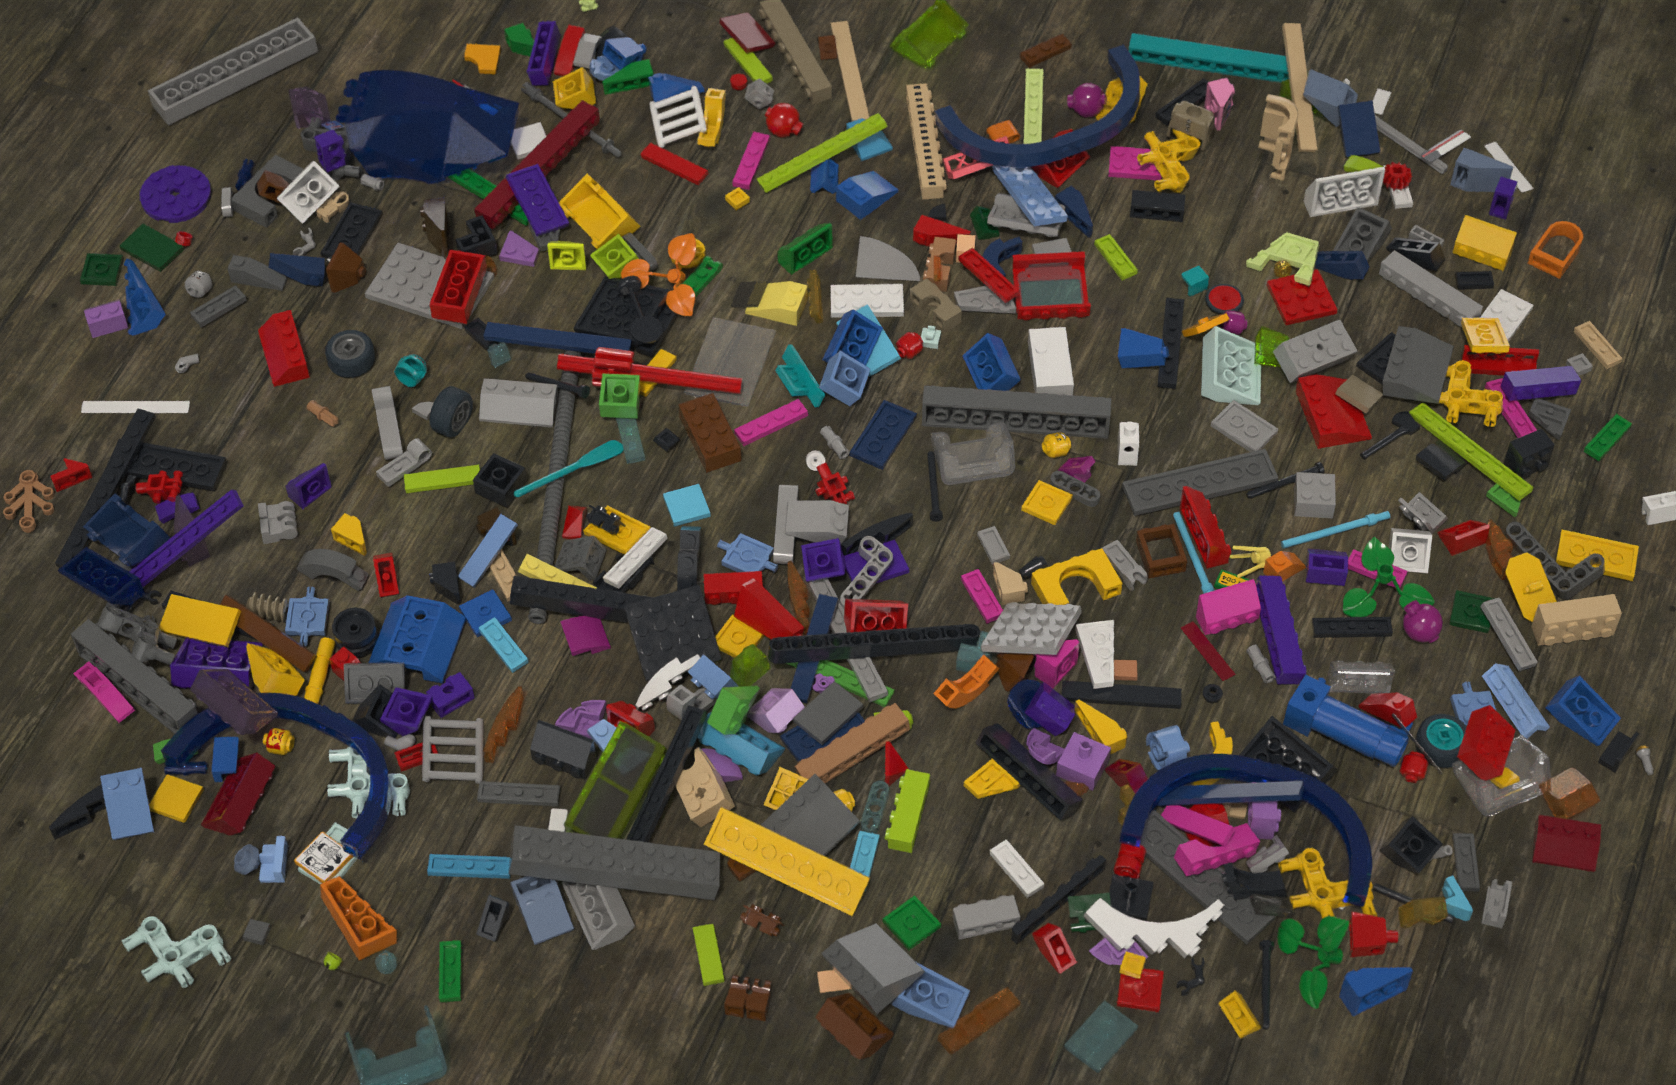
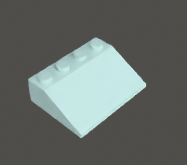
[1201,326,1261,405]

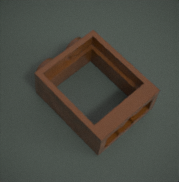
[1136,524,1187,579]

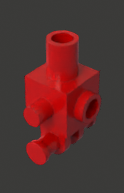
[815,462,855,504]
[136,471,183,504]

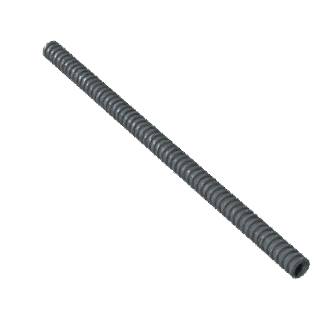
[528,332,581,624]

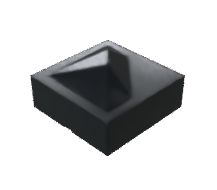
[653,428,680,452]

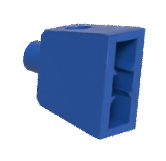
[603,37,646,70]

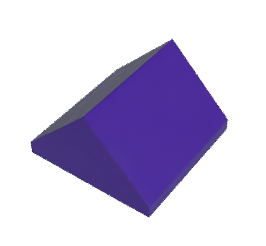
[801,538,846,582]
[380,687,433,736]

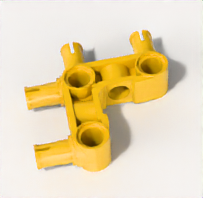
[1137,129,1200,193]
[1429,360,1503,427]
[1278,848,1377,919]

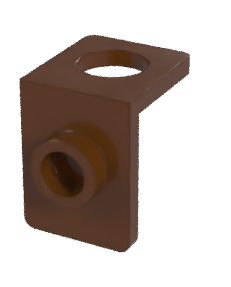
[816,35,837,60]

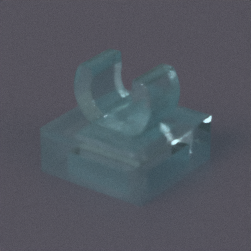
[487,342,511,367]

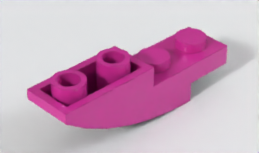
[73,662,135,723]

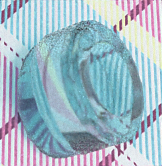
[375,950,397,974]

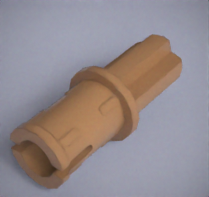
[307,400,339,427]

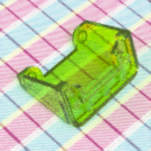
[890,0,969,68]

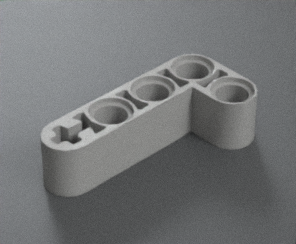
[372,386,403,460]
[839,536,893,609]

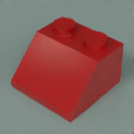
[606,701,655,744]

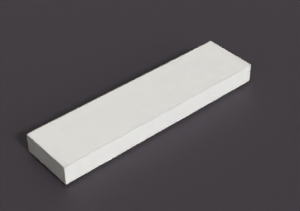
[603,527,668,589]

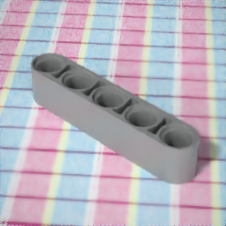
[773,485,798,565]

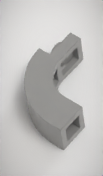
[666,685,717,720]

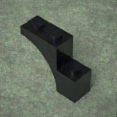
[677,526,701,591]
[1222,862,1288,903]

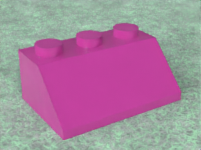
[1196,579,1261,635]

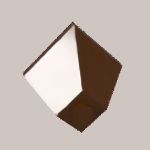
[326,242,366,293]
[995,652,1035,692]

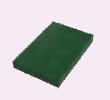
[119,223,184,272]

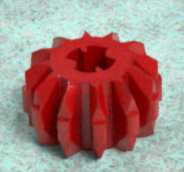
[1382,162,1412,191]

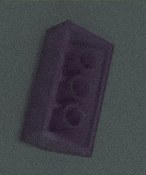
[190,669,278,735]

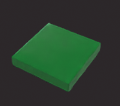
[882,895,941,950]

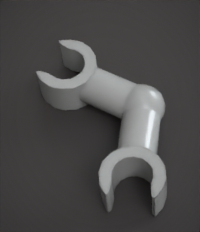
[293,228,316,256]

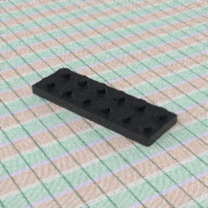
[108,438,227,491]

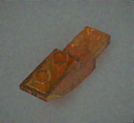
[1485,519,1514,580]

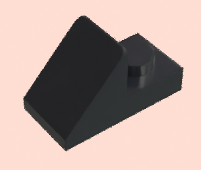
[476,895,510,942]

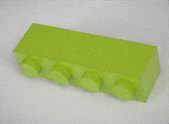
[885,769,930,853]

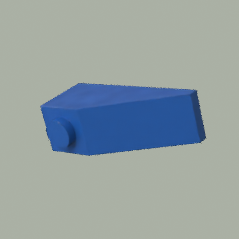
[648,73,705,102]

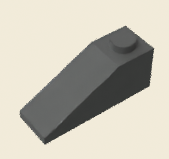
[227,255,288,291]

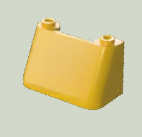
[559,174,641,249]

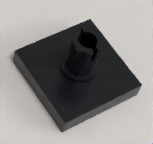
[1109,874,1154,921]

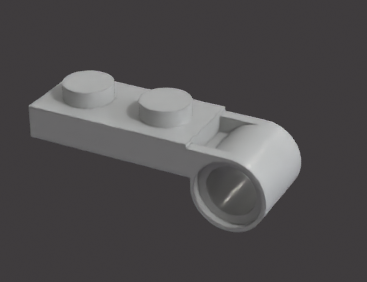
[376,438,432,487]

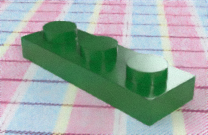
[1583,414,1632,461]
[439,940,462,1002]

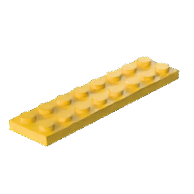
[704,807,870,916]

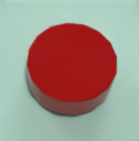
[730,74,747,90]

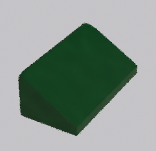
[970,206,1000,240]

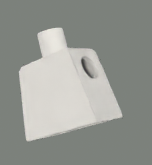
[1118,422,1139,466]

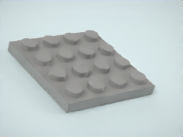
[981,602,1082,655]

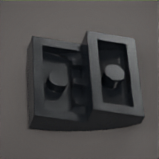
[1416,440,1468,481]

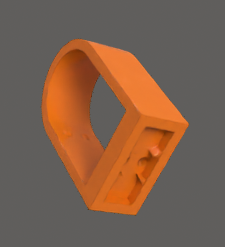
[1528,221,1583,279]

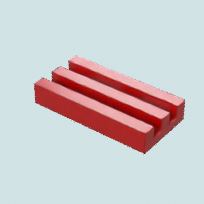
[394,742,438,772]

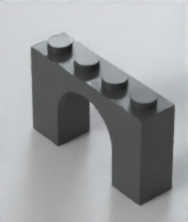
[231,155,304,228]

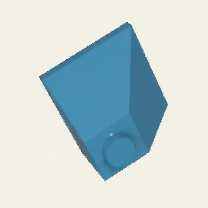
[846,118,893,161]

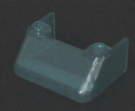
[345,1005,447,1085]

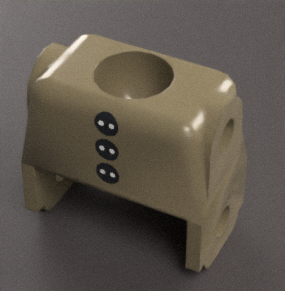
[1167,101,1215,151]

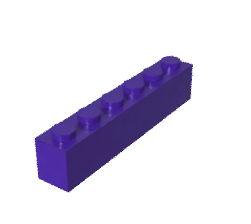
[1255,576,1307,684]

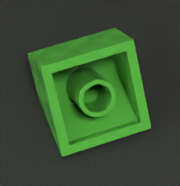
[599,374,640,419]

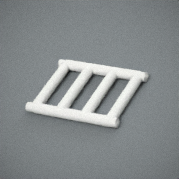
[650,86,707,148]

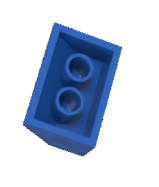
[822,309,883,366]
[963,333,1021,391]

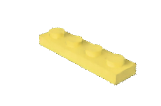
[518,554,597,588]

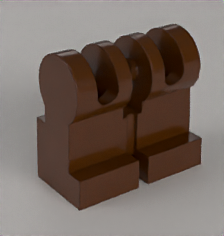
[724,975,772,1021]

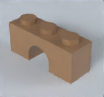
[923,237,956,292]

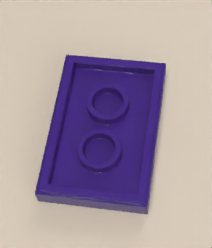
[844,540,909,589]

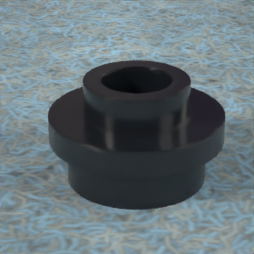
[1203,684,1223,703]

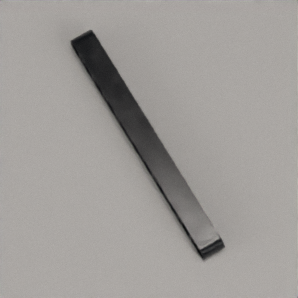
[768,624,980,664]

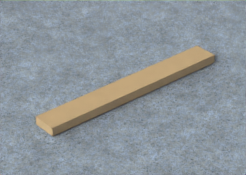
[831,21,869,122]
[1282,23,1317,152]

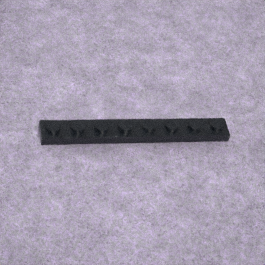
[626,705,708,843]

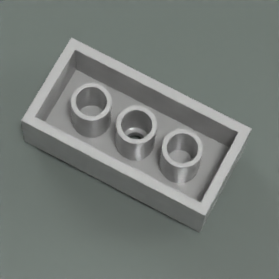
[1273,320,1357,383]

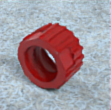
[175,231,193,246]

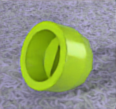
[324,952,343,970]

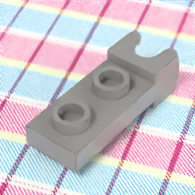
[1102,540,1148,591]

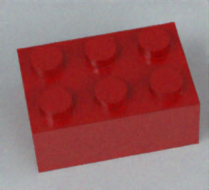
[1457,705,1516,781]

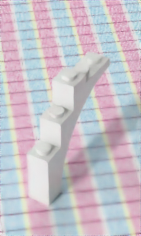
[1083,898,1224,958]

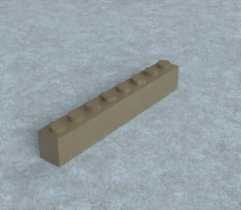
[758,0,832,104]

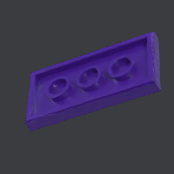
[506,164,569,237]

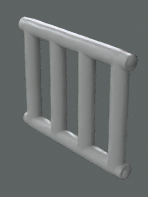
[422,716,484,784]

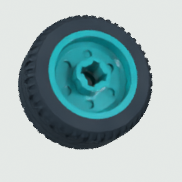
[1415,714,1467,768]

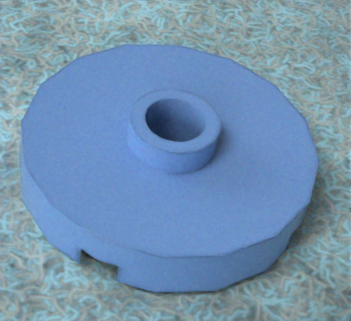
[589,56,620,80]

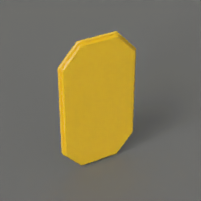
[1505,552,1557,622]

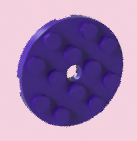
[140,165,211,223]

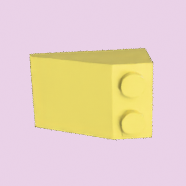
[745,281,808,326]

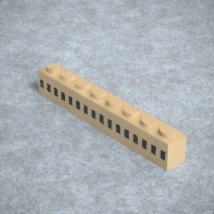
[906,83,946,199]

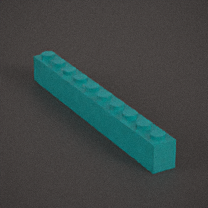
[1129,33,1290,84]

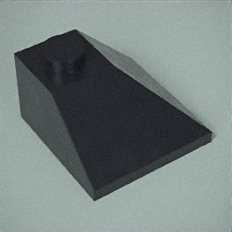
[352,684,397,738]

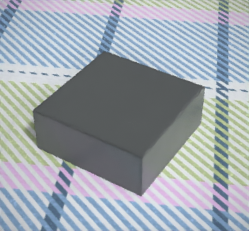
[243,919,271,945]

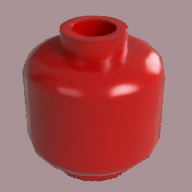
[896,332,923,359]
[1399,752,1429,783]

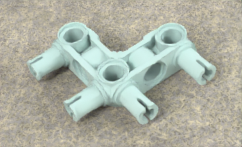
[328,741,410,818]
[121,916,231,988]

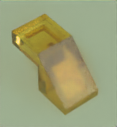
[1118,784,1139,833]
[1398,897,1448,929]

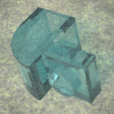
[956,631,992,672]

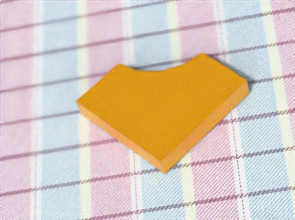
[464,44,501,74]

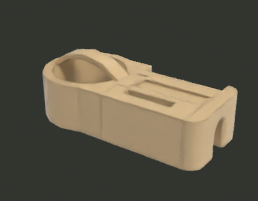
[316,191,350,223]

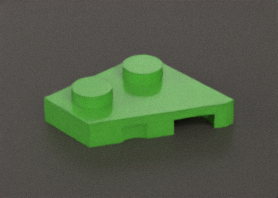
[1486,479,1524,517]

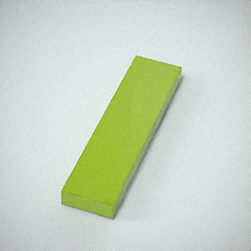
[724,38,773,84]
[404,465,480,493]

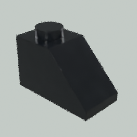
[429,562,461,604]

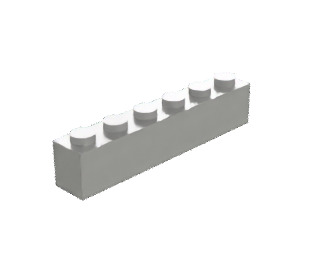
[1379,250,1483,327]

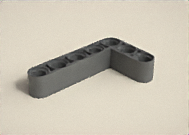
[1506,522,1605,600]

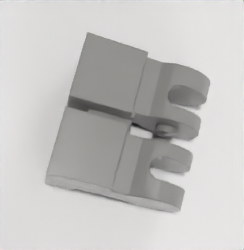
[258,501,298,544]

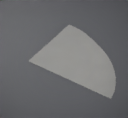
[856,236,920,281]

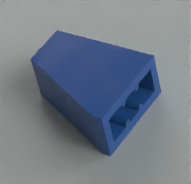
[1118,328,1169,368]

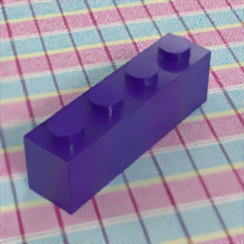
[527,21,561,86]
[1501,366,1581,401]

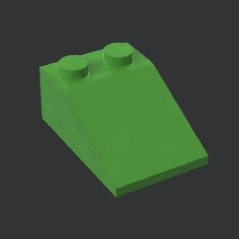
[707,686,760,735]

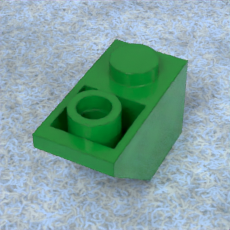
[504,23,535,57]

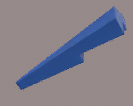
[124,259,165,336]

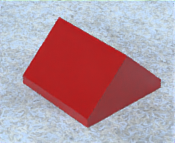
[1438,520,1490,556]

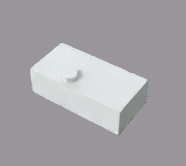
[1028,327,1074,396]

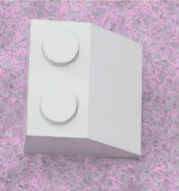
[1389,528,1432,573]

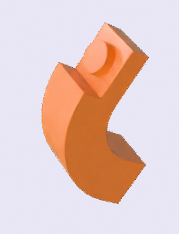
[933,655,1000,708]

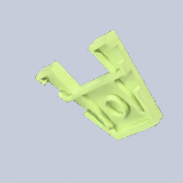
[1246,232,1319,285]

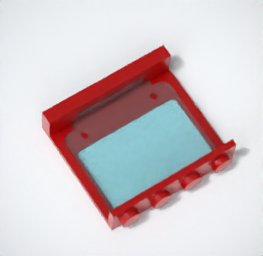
[1012,252,1091,320]

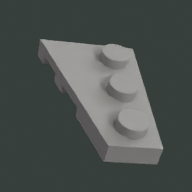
[954,286,1016,314]

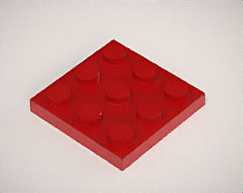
[1267,269,1338,326]

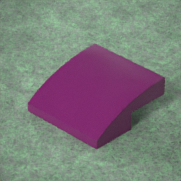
[560,616,610,656]

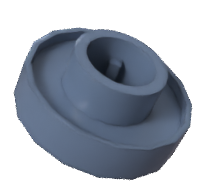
[234,844,260,875]

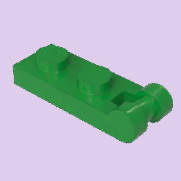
[682,256,723,298]

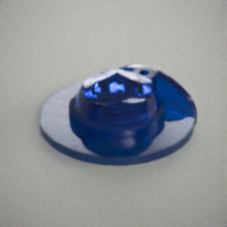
[1007,680,1042,728]

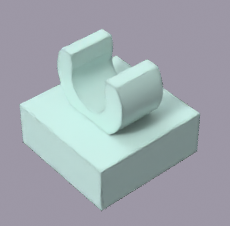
[921,325,941,349]

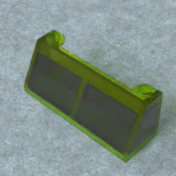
[563,721,667,839]

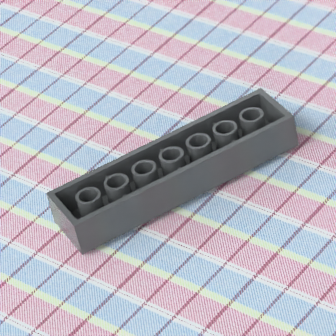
[71,619,202,737]

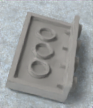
[987,193,1065,237]

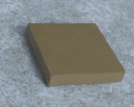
[1335,375,1383,414]

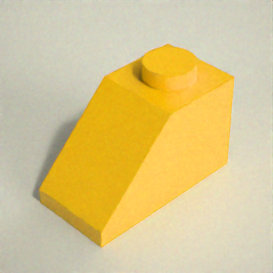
[331,513,367,556]

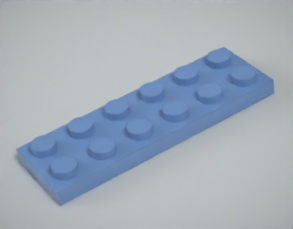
[993,165,1067,226]

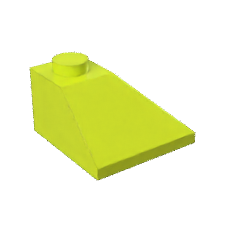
[547,241,586,270]

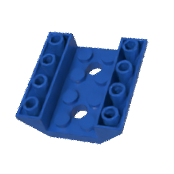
[368,595,466,683]

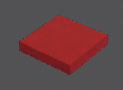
[1117,968,1164,1012]

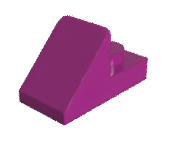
[1058,456,1095,483]

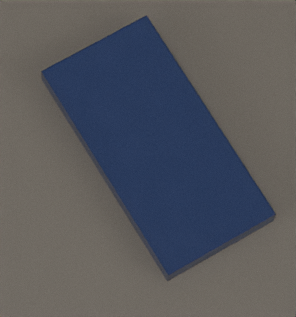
[849,400,917,470]
[780,713,865,762]

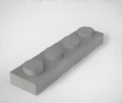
[1481,597,1538,671]

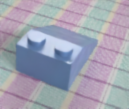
[100,768,154,840]
[891,962,970,1028]

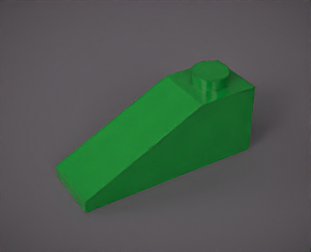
[603,59,654,95]

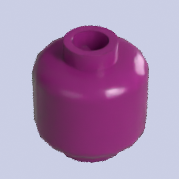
[1219,310,1247,335]

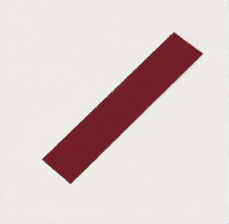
[1181,621,1236,681]

